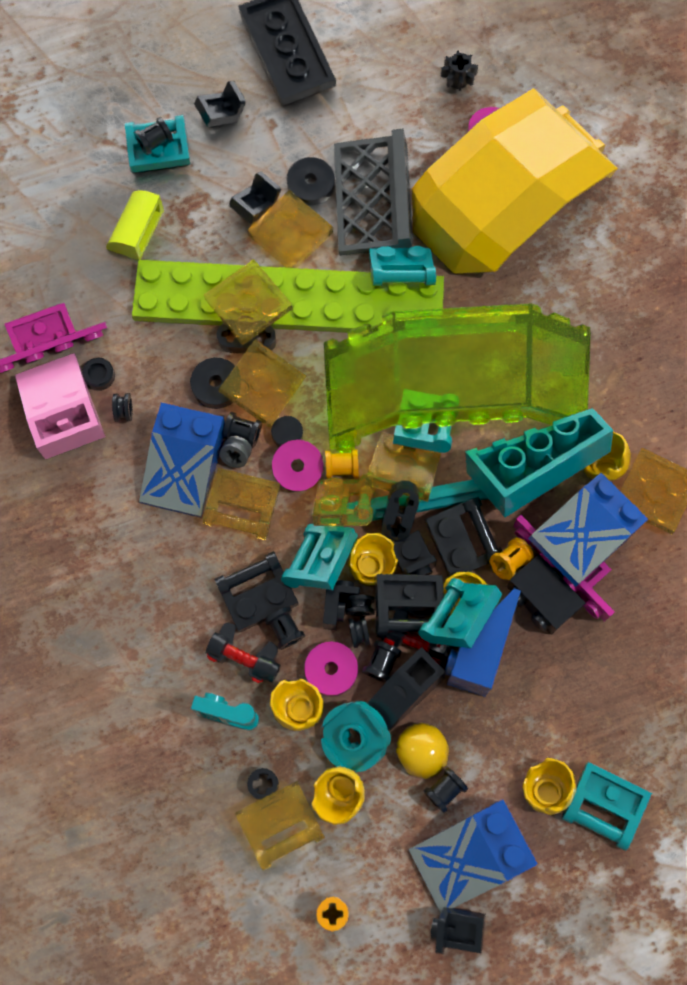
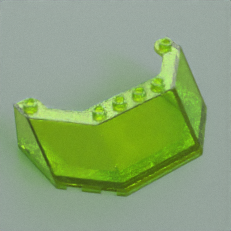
[323,303,591,453]

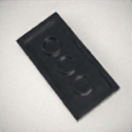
[238,0,336,106]

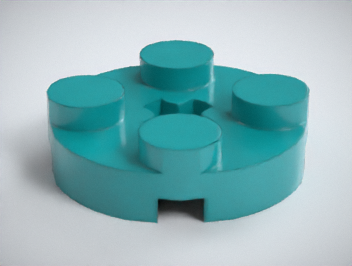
[321,701,391,772]

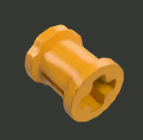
[325,449,359,479]
[489,538,534,580]
[316,896,349,931]

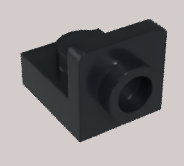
[393,530,437,575]
[323,580,360,630]

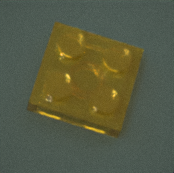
[247,190,333,268]
[204,259,293,345]
[218,339,306,428]
[365,432,442,502]
[620,448,687,535]

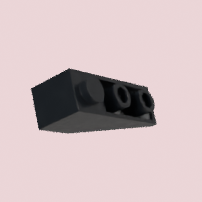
[356,647,446,736]

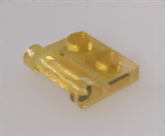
[203,467,281,540]
[313,474,377,526]
[235,781,325,871]

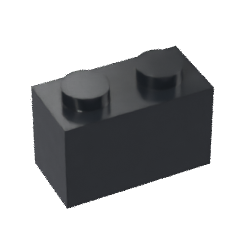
[506,554,585,635]

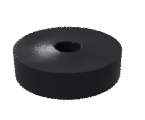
[287,157,335,206]
[190,357,242,409]

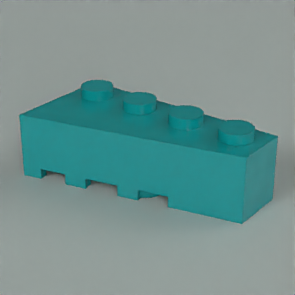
[465,408,613,518]

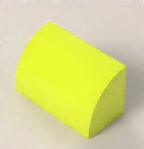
[106,190,164,260]

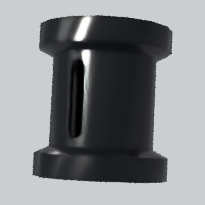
[133,117,174,155]
[223,412,262,448]
[264,606,305,650]
[362,640,402,683]
[423,767,468,813]

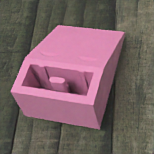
[15,353,106,460]

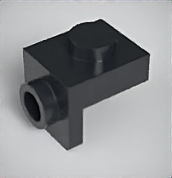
[194,81,246,127]
[229,171,281,224]
[431,907,486,954]

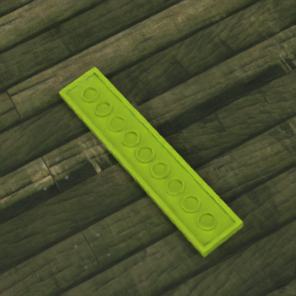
[132,260,444,338]

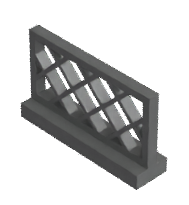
[334,129,413,256]

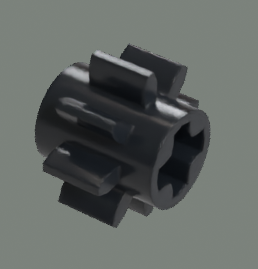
[441,51,478,91]

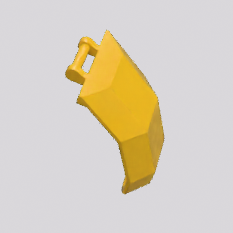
[412,88,618,274]

